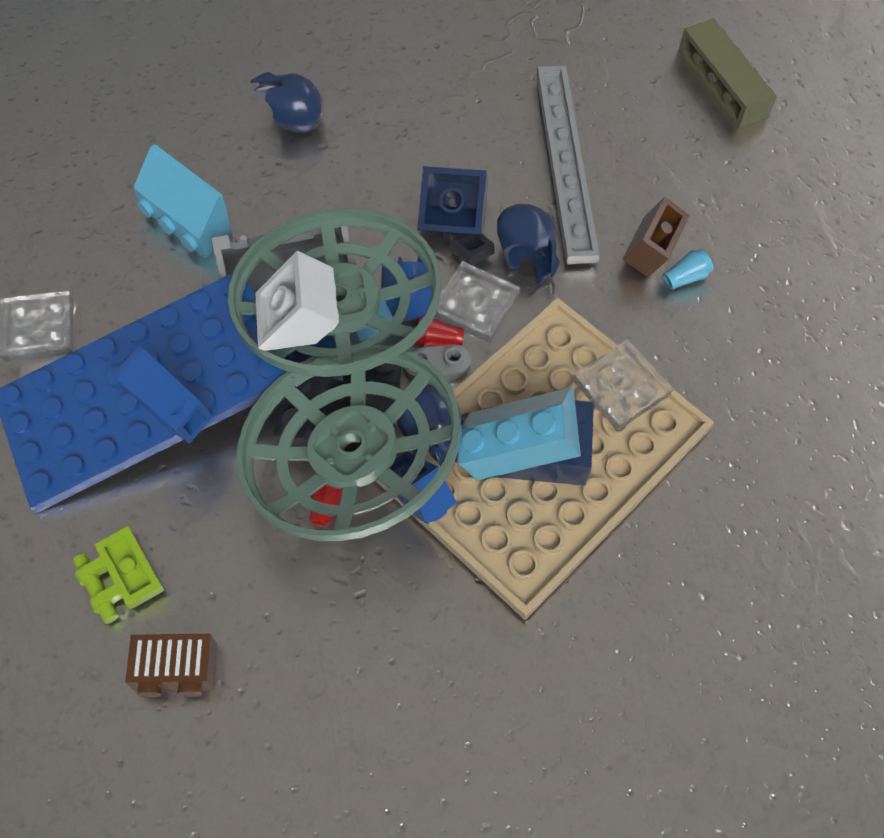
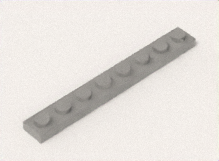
[536,65,600,264]

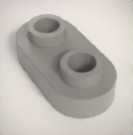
[403,344,471,381]

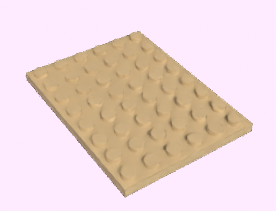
[376,298,715,620]

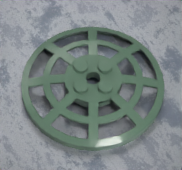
[228,208,442,377]
[237,344,462,541]

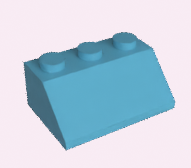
[133,144,233,258]
[458,387,581,480]

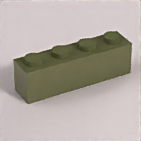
[678,19,777,129]

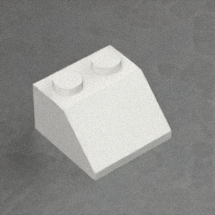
[255,251,339,351]

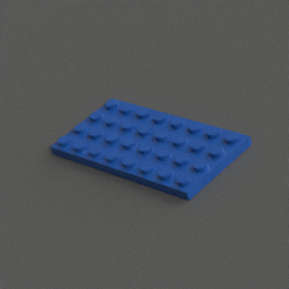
[0,273,294,513]

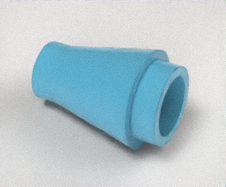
[662,249,713,290]

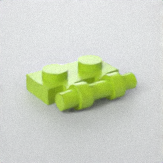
[72,526,164,624]

